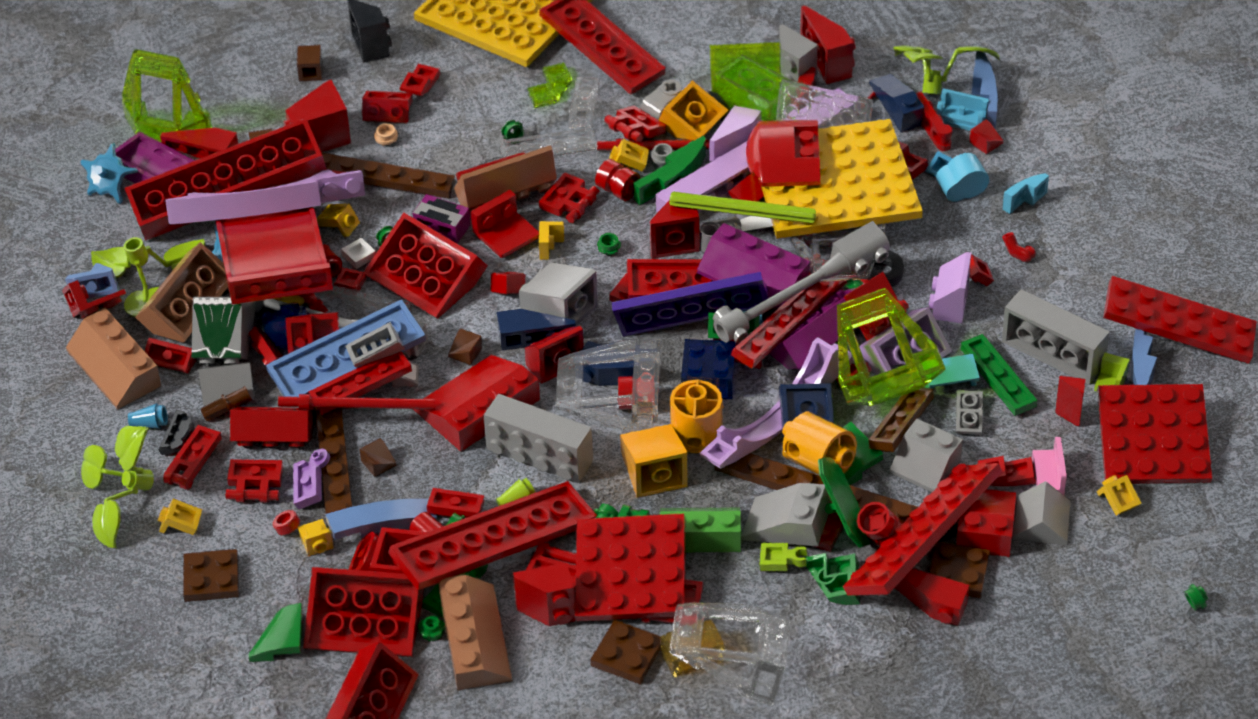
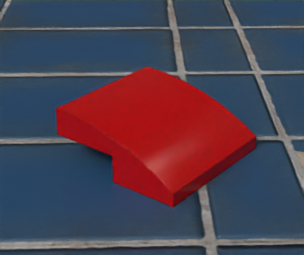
[286,312,340,354]

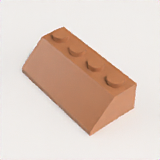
[454,145,557,213]
[135,242,228,342]
[66,308,161,410]
[439,575,512,690]

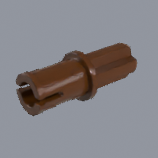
[201,386,252,421]

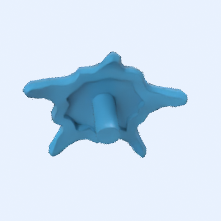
[80,143,138,204]

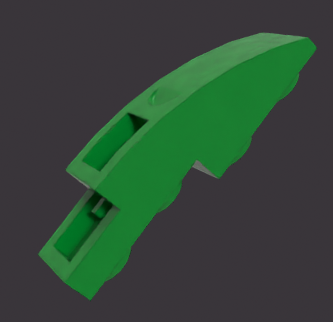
[633,136,706,205]

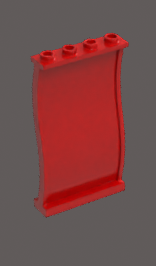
[215,207,333,305]

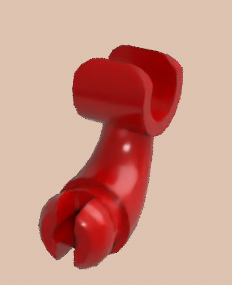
[298,293,329,313]

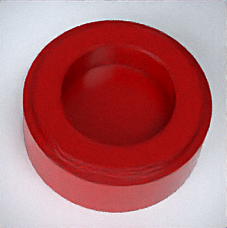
[272,510,300,535]

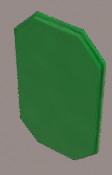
[818,457,871,548]

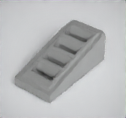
[345,322,405,367]

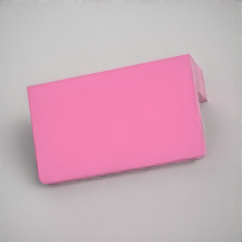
[1032,437,1067,495]

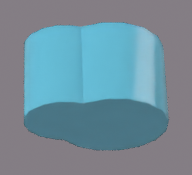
[936,153,989,202]

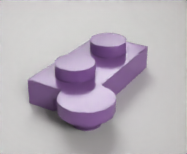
[293,449,330,510]

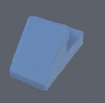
[65,263,120,299]

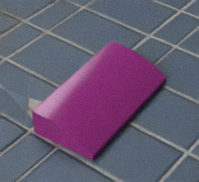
[115,132,194,184]

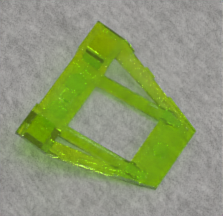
[122,49,212,142]
[837,288,946,406]

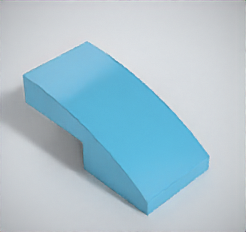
[1002,173,1049,214]

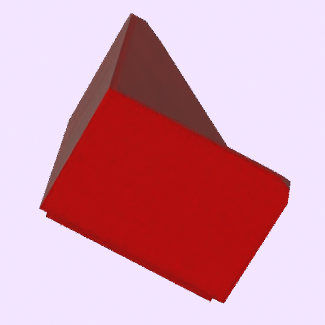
[969,120,1003,154]
[491,271,526,294]

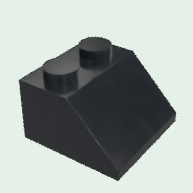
[347,0,392,63]

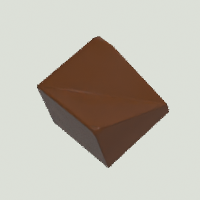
[448,329,482,365]
[359,438,397,477]

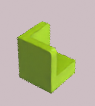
[1094,353,1130,392]

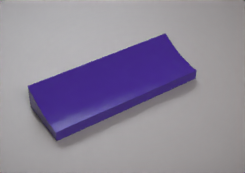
[611,272,769,337]

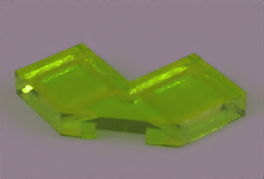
[527,62,572,109]

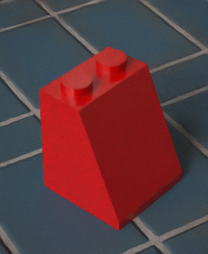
[283,80,351,152]

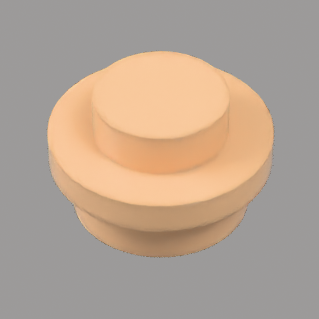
[374,124,398,145]

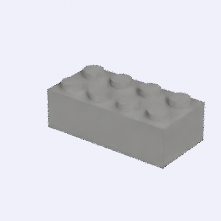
[1002,289,1110,385]
[484,394,593,483]

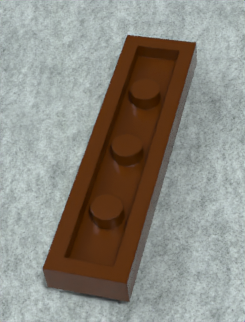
[868,386,934,452]

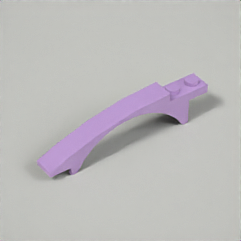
[166,169,365,224]
[700,337,855,469]

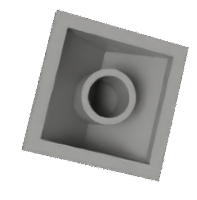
[199,362,255,407]
[1013,481,1071,545]

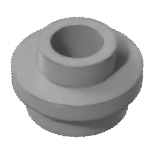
[651,143,674,165]

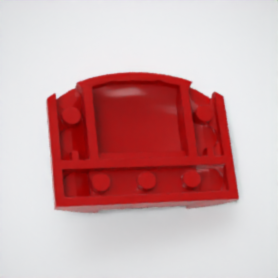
[746,119,821,187]

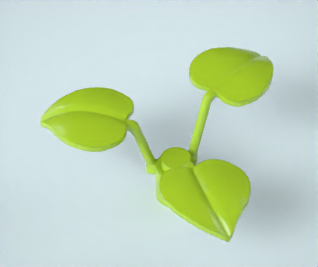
[893,46,1000,94]
[91,237,205,318]
[81,426,154,548]

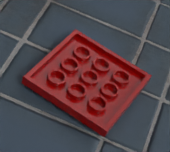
[1097,384,1212,484]
[575,513,685,621]

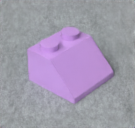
[929,252,971,323]

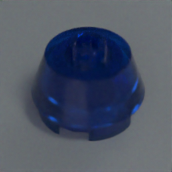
[261,302,310,348]

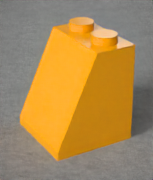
[620,424,688,498]

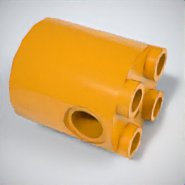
[670,380,722,453]
[782,411,857,475]

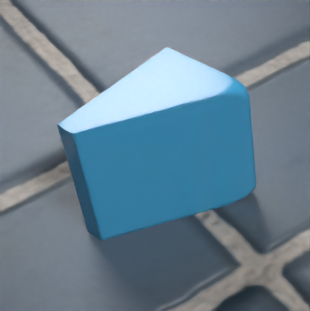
[926,151,953,177]

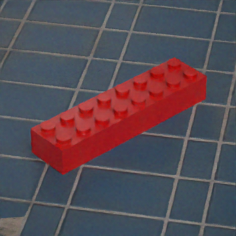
[125,118,327,241]

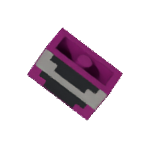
[412,194,471,244]

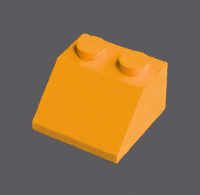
[659,80,728,140]

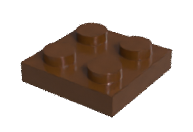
[930,542,990,598]
[183,549,239,602]
[590,620,664,685]

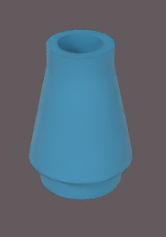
[128,403,168,429]

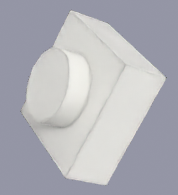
[341,238,376,269]

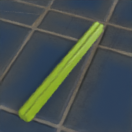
[669,191,816,223]

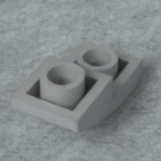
[956,390,983,435]

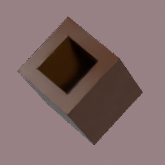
[297,45,323,82]

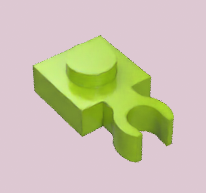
[759,543,808,571]

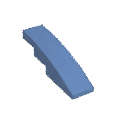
[971,46,998,128]
[1130,329,1157,385]
[325,499,437,540]

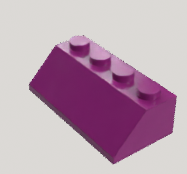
[697,223,810,309]
[769,288,860,371]

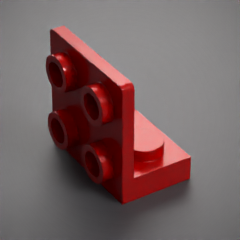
[471,190,539,258]
[62,280,126,319]

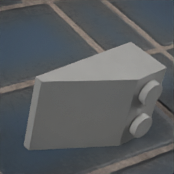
[741,483,831,546]

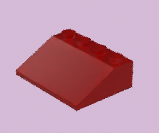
[364,212,488,319]
[413,355,540,452]
[303,567,424,657]

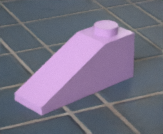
[710,106,763,161]

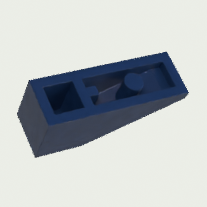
[869,74,924,133]
[496,309,576,351]
[575,341,658,386]

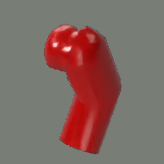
[1002,232,1036,262]

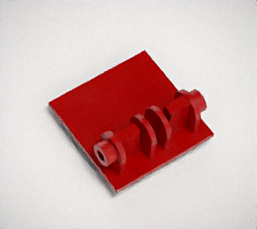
[843,272,909,341]

